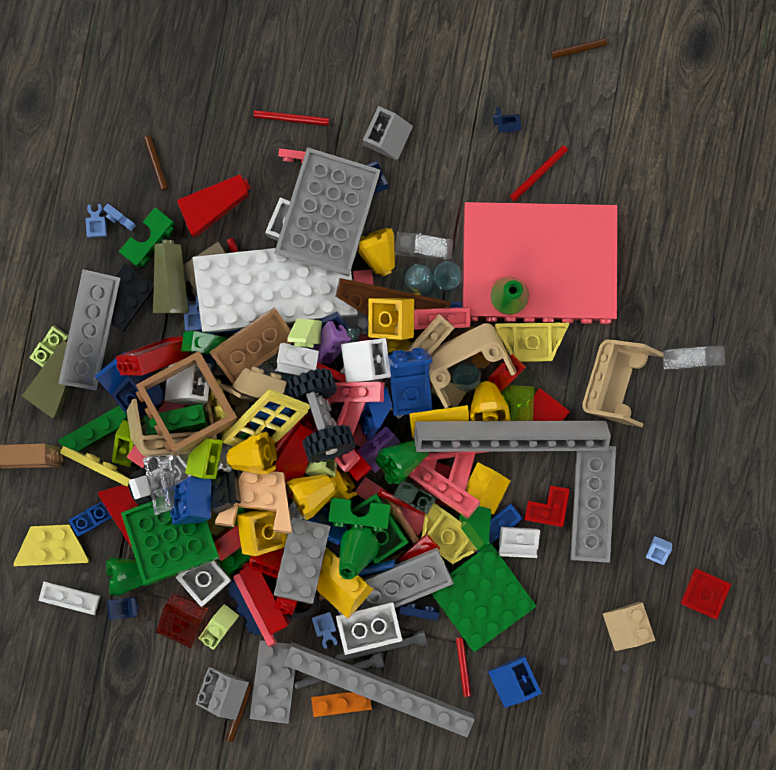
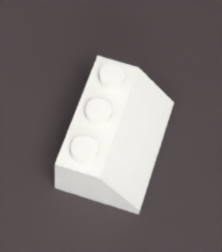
[336,602,402,655]

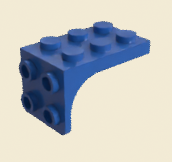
[388,348,433,416]

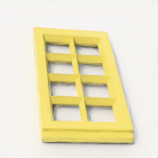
[221,389,310,447]

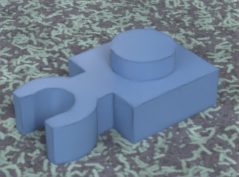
[86,204,107,238]
[103,204,136,231]
[184,297,202,332]
[312,612,337,649]

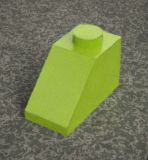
[112,420,142,467]
[185,438,223,479]

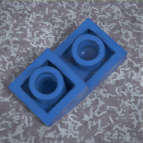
[68,501,112,538]

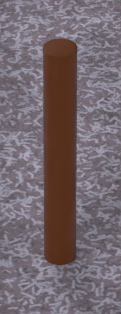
[551,38,607,59]
[144,135,168,191]
[226,684,253,742]

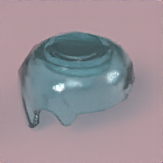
[434,261,463,290]
[404,264,435,294]
[452,364,481,392]

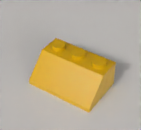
[409,405,469,439]
[316,547,374,619]

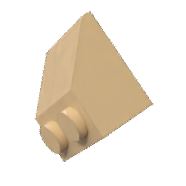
[232,367,287,404]
[603,602,655,651]

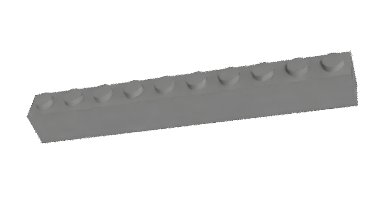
[414,421,611,452]
[284,642,475,737]

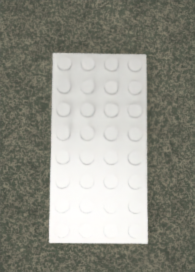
[193,248,357,333]

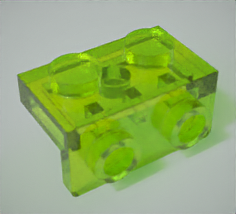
[503,385,534,421]

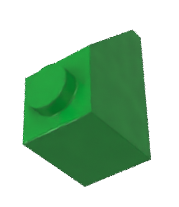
[460,506,491,551]

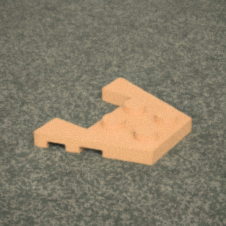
[215,471,293,534]

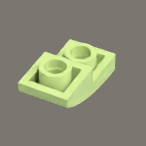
[30,326,69,367]

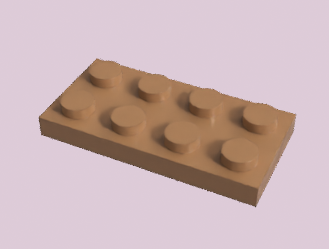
[210,307,293,384]

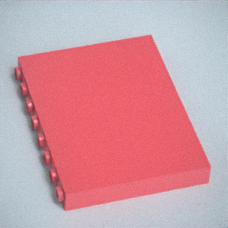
[462,202,617,324]

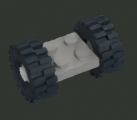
[285,368,356,463]

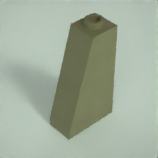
[153,240,188,314]
[22,340,70,420]

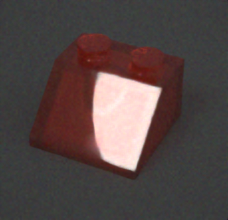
[156,593,208,648]

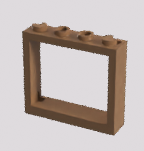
[135,351,238,457]
[0,444,65,469]

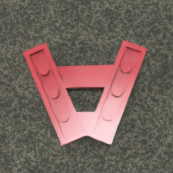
[301,382,384,472]
[408,451,492,519]

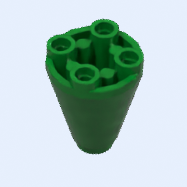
[490,276,529,315]
[375,440,430,484]
[339,528,380,580]
[105,557,143,596]

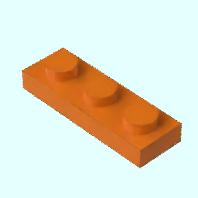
[311,692,372,717]

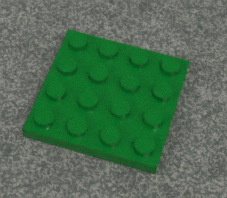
[121,494,220,586]
[431,543,537,652]

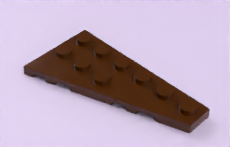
[335,278,451,346]

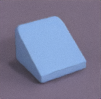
[646,537,672,565]

